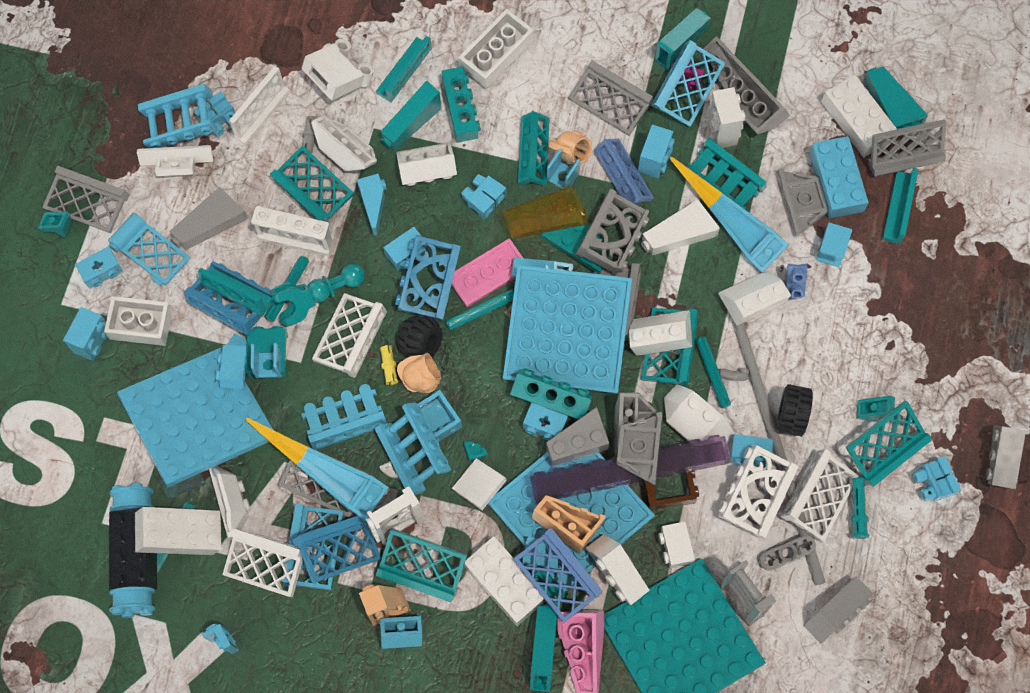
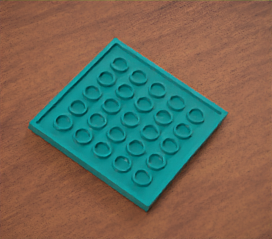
[604,558,766,693]

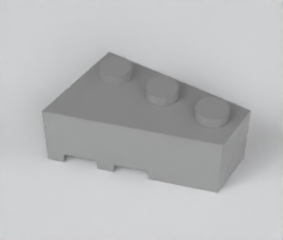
[546,407,609,467]
[986,425,1026,489]
[804,576,874,644]

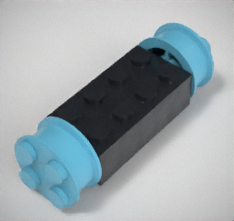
[109,483,157,618]

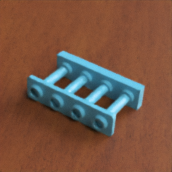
[138,84,217,148]
[374,403,451,495]

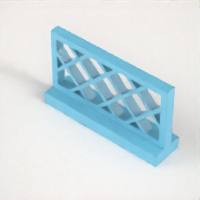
[651,40,725,127]
[282,504,344,590]

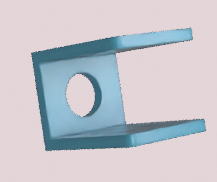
[547,149,581,192]
[816,222,852,267]
[251,343,282,378]
[522,537,559,570]

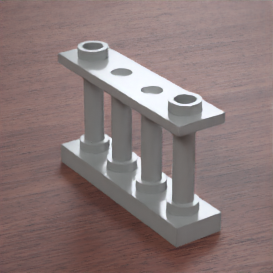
[720,560,776,626]

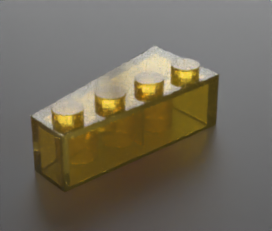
[502,185,588,239]

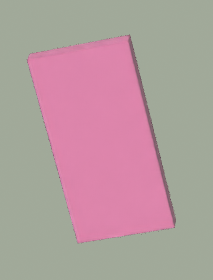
[451,238,523,308]

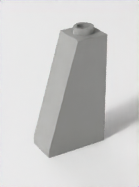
[170,187,247,250]

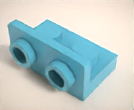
[202,624,239,654]

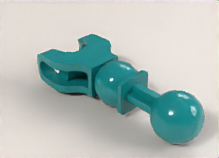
[270,263,365,326]

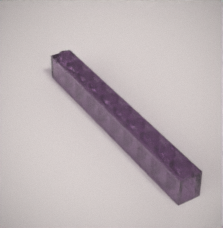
[530,435,731,504]

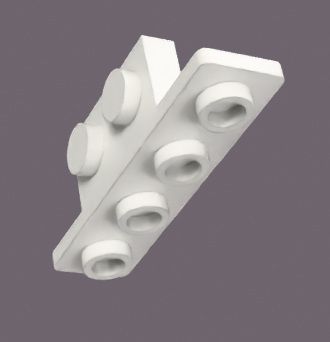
[137,145,213,176]

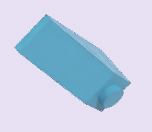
[357,174,387,236]

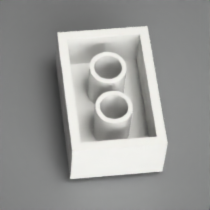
[707,87,745,148]
[104,296,173,346]

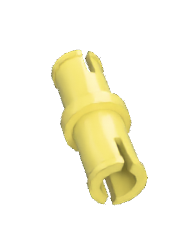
[380,345,398,385]

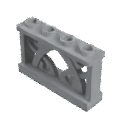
[576,188,649,276]

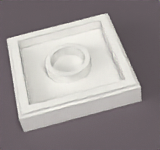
[452,458,507,510]

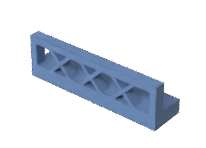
[594,138,654,206]

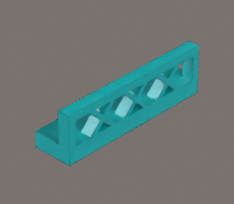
[376,36,432,103]
[518,111,550,186]
[882,168,919,244]
[197,268,274,316]

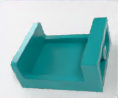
[246,326,288,379]

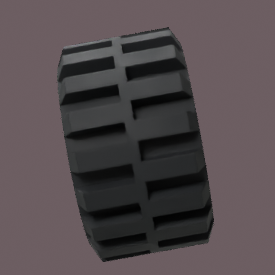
[777,384,813,437]

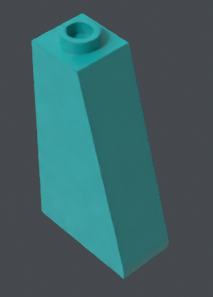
[655,8,711,71]
[863,66,928,129]
[380,81,442,151]
[530,605,557,692]

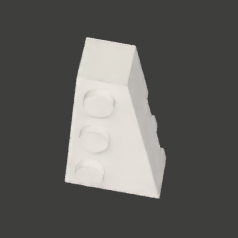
[586,534,650,605]

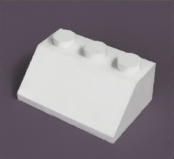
[396,142,457,186]
[718,271,791,326]
[629,310,692,356]

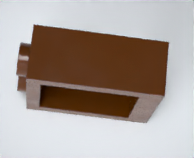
[643,461,699,510]

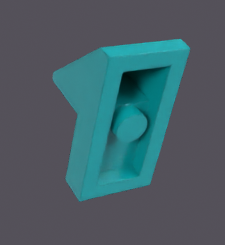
[38,211,73,238]
[857,395,895,422]

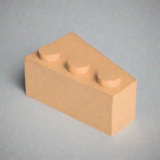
[532,495,606,554]
[359,585,411,626]

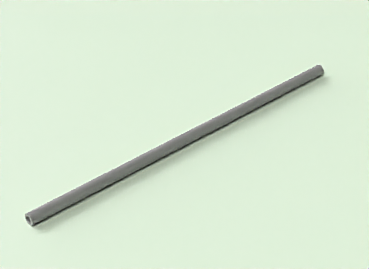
[732,318,826,585]

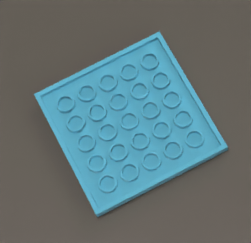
[503,265,632,394]
[117,347,273,488]
[488,453,655,593]

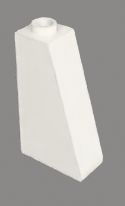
[641,200,720,255]

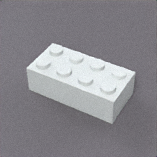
[458,9,534,89]
[821,75,897,158]
[135,507,221,555]
[464,536,546,626]

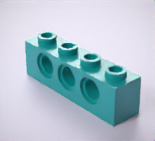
[441,66,481,143]
[510,368,593,419]

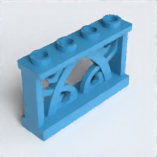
[395,235,461,321]
[184,261,275,336]

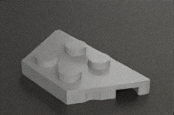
[778,169,829,236]
[617,412,662,484]

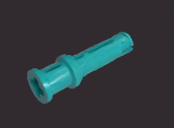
[851,478,870,539]

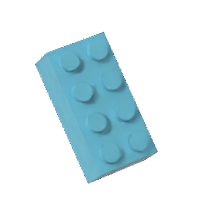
[809,136,869,219]

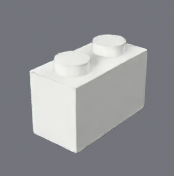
[658,521,695,569]

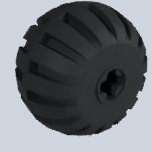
[397,315,443,358]

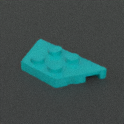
[541,216,603,274]

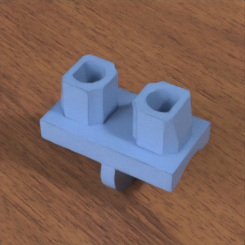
[786,264,807,298]

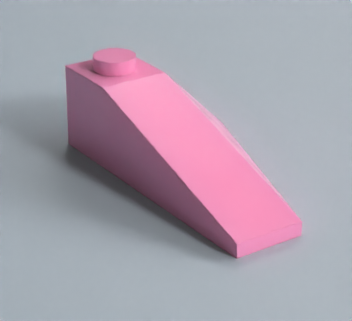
[557,610,604,693]

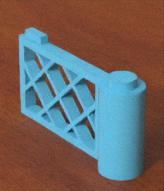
[108,213,191,287]

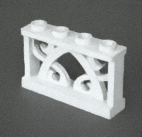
[251,206,334,257]
[718,445,799,538]
[366,486,424,546]

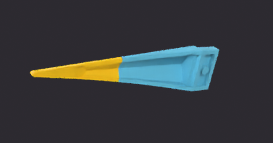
[670,157,789,273]
[246,418,389,521]

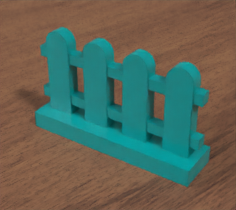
[686,138,767,210]

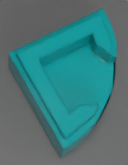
[464,442,488,462]

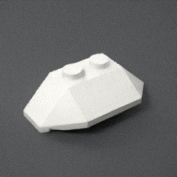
[311,115,377,171]
[664,384,735,449]
[209,466,250,542]

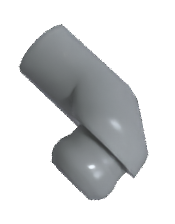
[720,368,749,381]

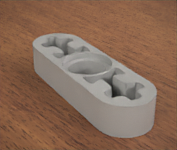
[760,536,816,571]

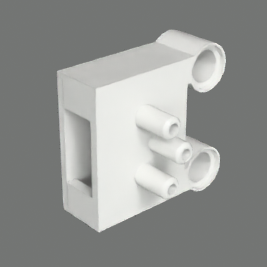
[302,39,374,101]

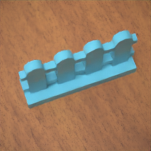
[301,384,386,450]

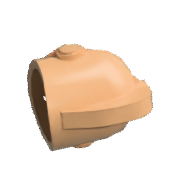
[548,131,592,165]
[397,353,442,393]

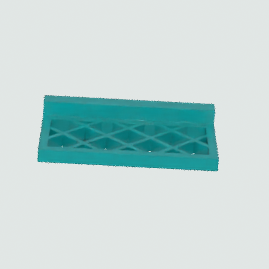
[270,145,354,223]
[641,307,698,388]
[845,400,932,487]
[376,528,467,602]

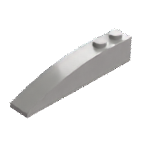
[703,36,790,134]

